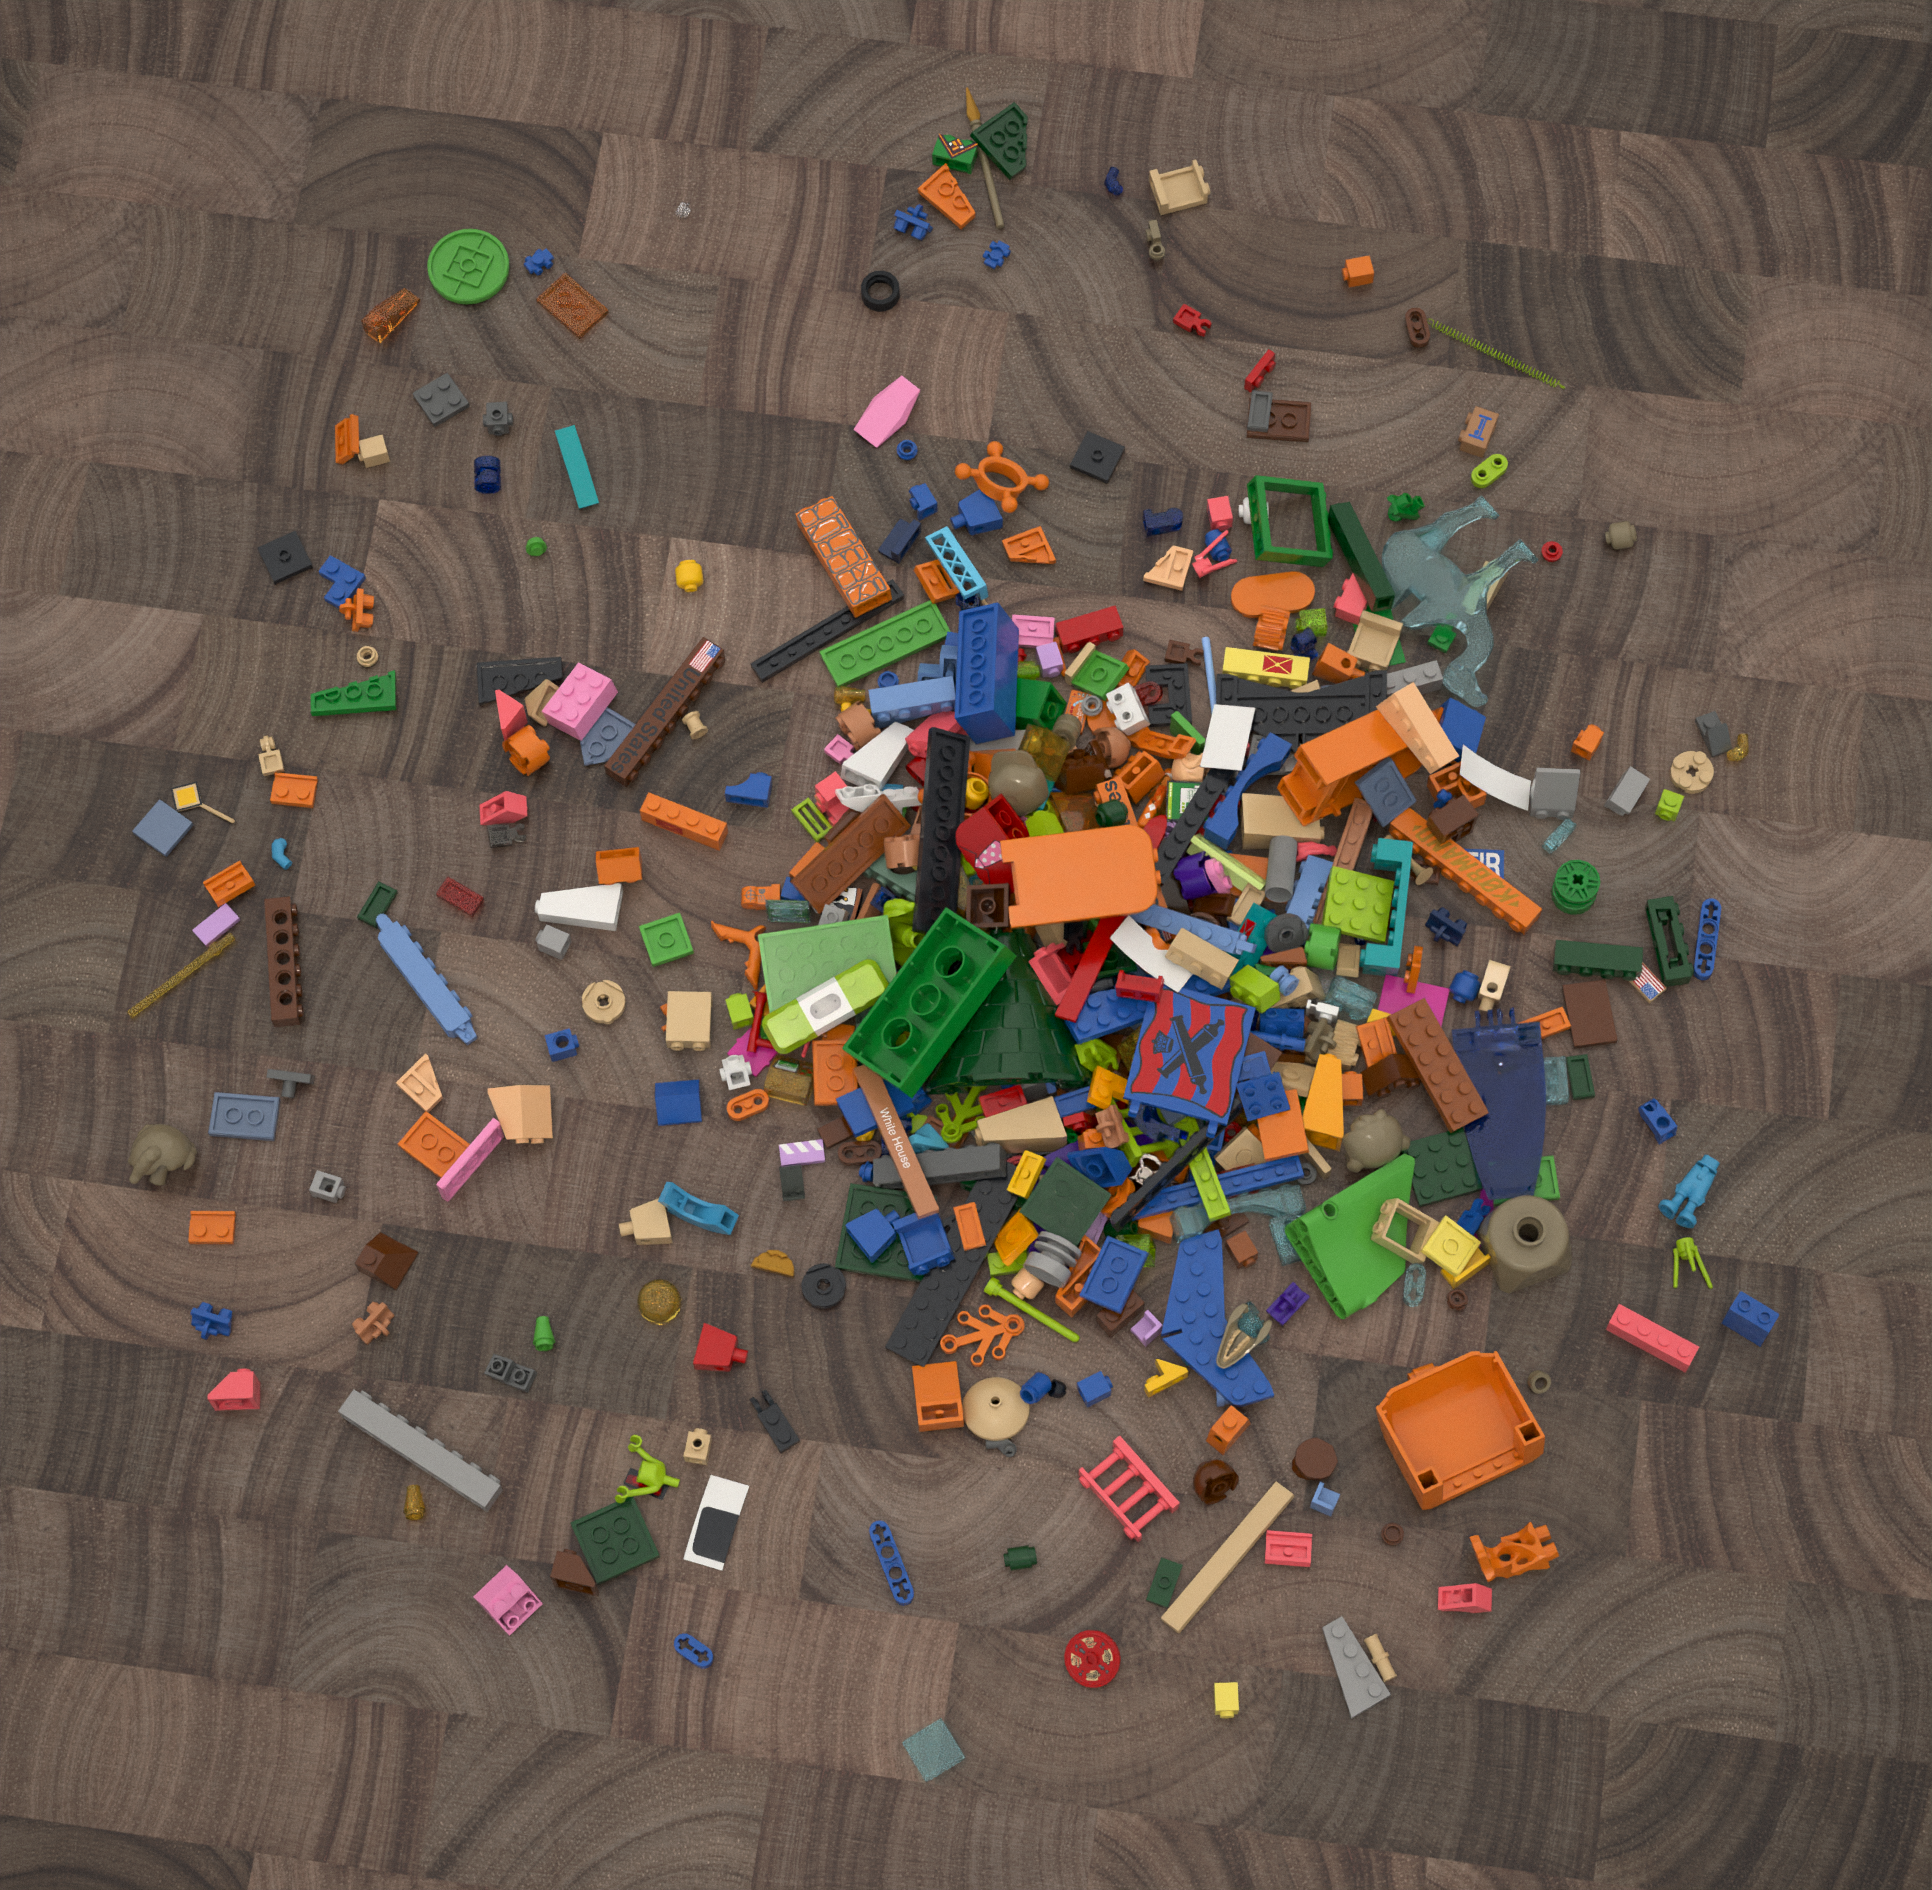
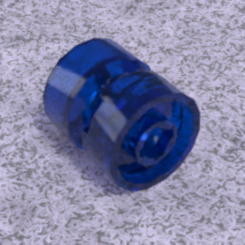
[474,456,501,494]

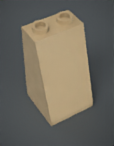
[1240,793,1324,849]
[974,1096,1067,1154]

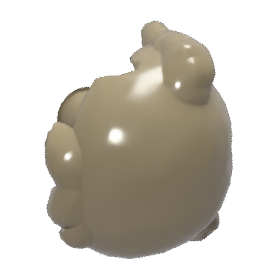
[1342,1109,1411,1173]
[128,1124,197,1186]

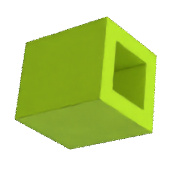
[725,993,754,1030]

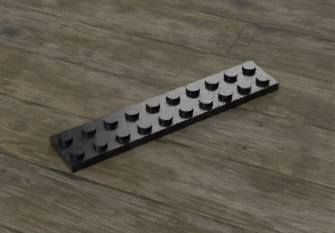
[912,727,970,935]
[885,1161,1020,1367]

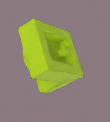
[1655,789,1684,821]

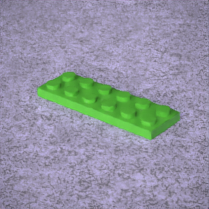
[819,600,951,689]

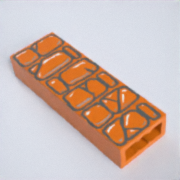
[795,496,892,618]

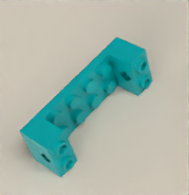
[1359,838,1413,977]

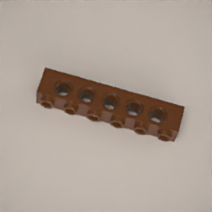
[264,896,304,1027]

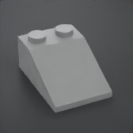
[1530,768,1580,820]

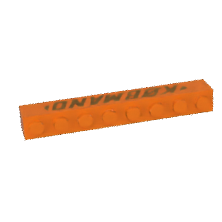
[1389,807,1542,935]

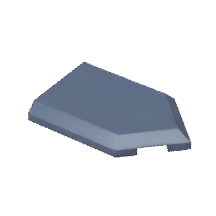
[580,707,636,766]

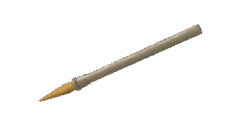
[966,87,1004,229]

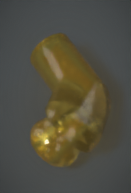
[1727,734,1749,761]

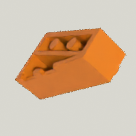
[1055,1235,1101,1318]

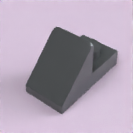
[1695,711,1732,758]

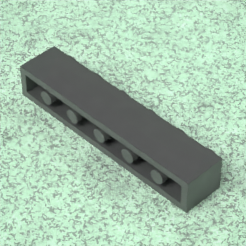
[873,1142,1006,1190]

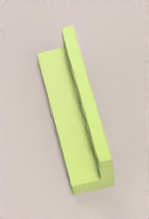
[1186,833,1266,892]

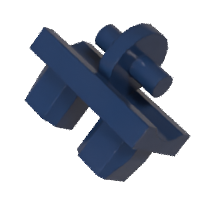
[1425,907,1467,946]

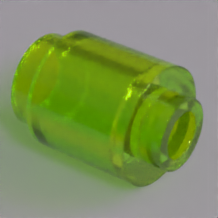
[1017,661,1040,680]

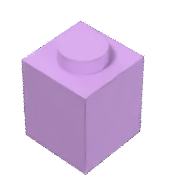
[1035,642,1063,678]

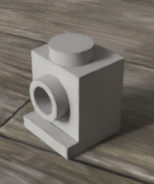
[309,1170,346,1203]

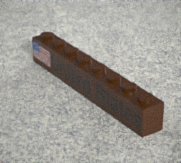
[604,637,726,787]

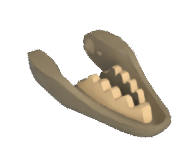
[1216,1303,1273,1369]

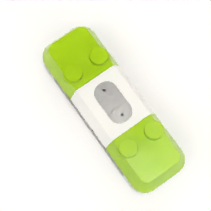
[762,959,889,1054]

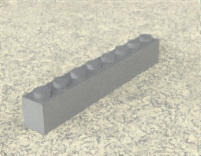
[338,1390,503,1512]

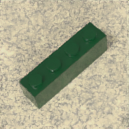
[1552,940,1643,981]

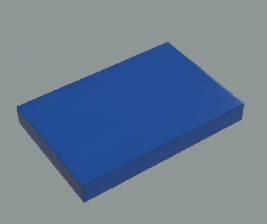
[1079,1236,1149,1314]

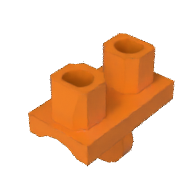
[339,588,374,632]

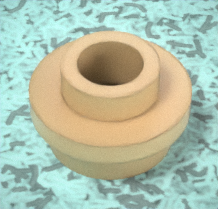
[357,646,378,667]

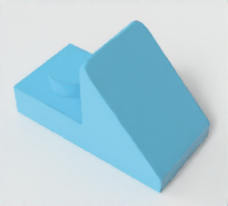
[908,1123,949,1154]

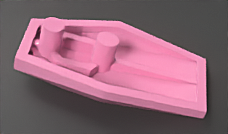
[854,376,920,448]

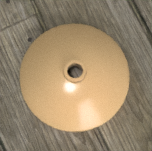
[962,1377,1029,1441]

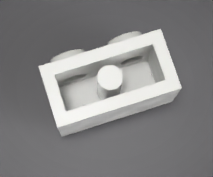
[1106,683,1151,736]

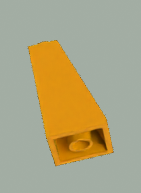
[1302,1054,1344,1152]

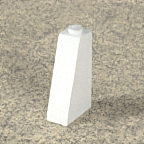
[840,721,914,791]
[535,883,623,931]

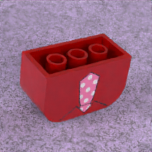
[956,793,1030,894]

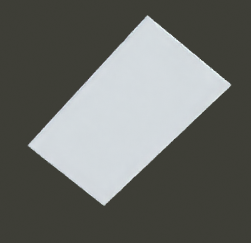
[1200,704,1255,771]

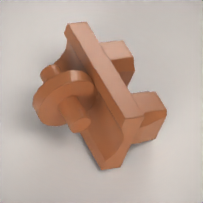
[1095,1105,1130,1149]
[352,1302,395,1345]

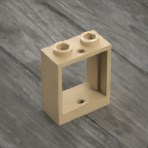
[1370,1198,1440,1264]

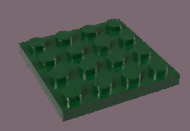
[835,1183,938,1283]

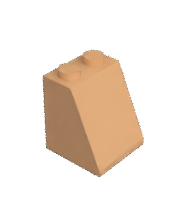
[488,1085,553,1144]

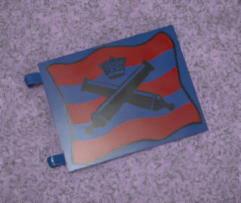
[1123,984,1256,1138]

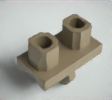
[1302,1018,1337,1063]

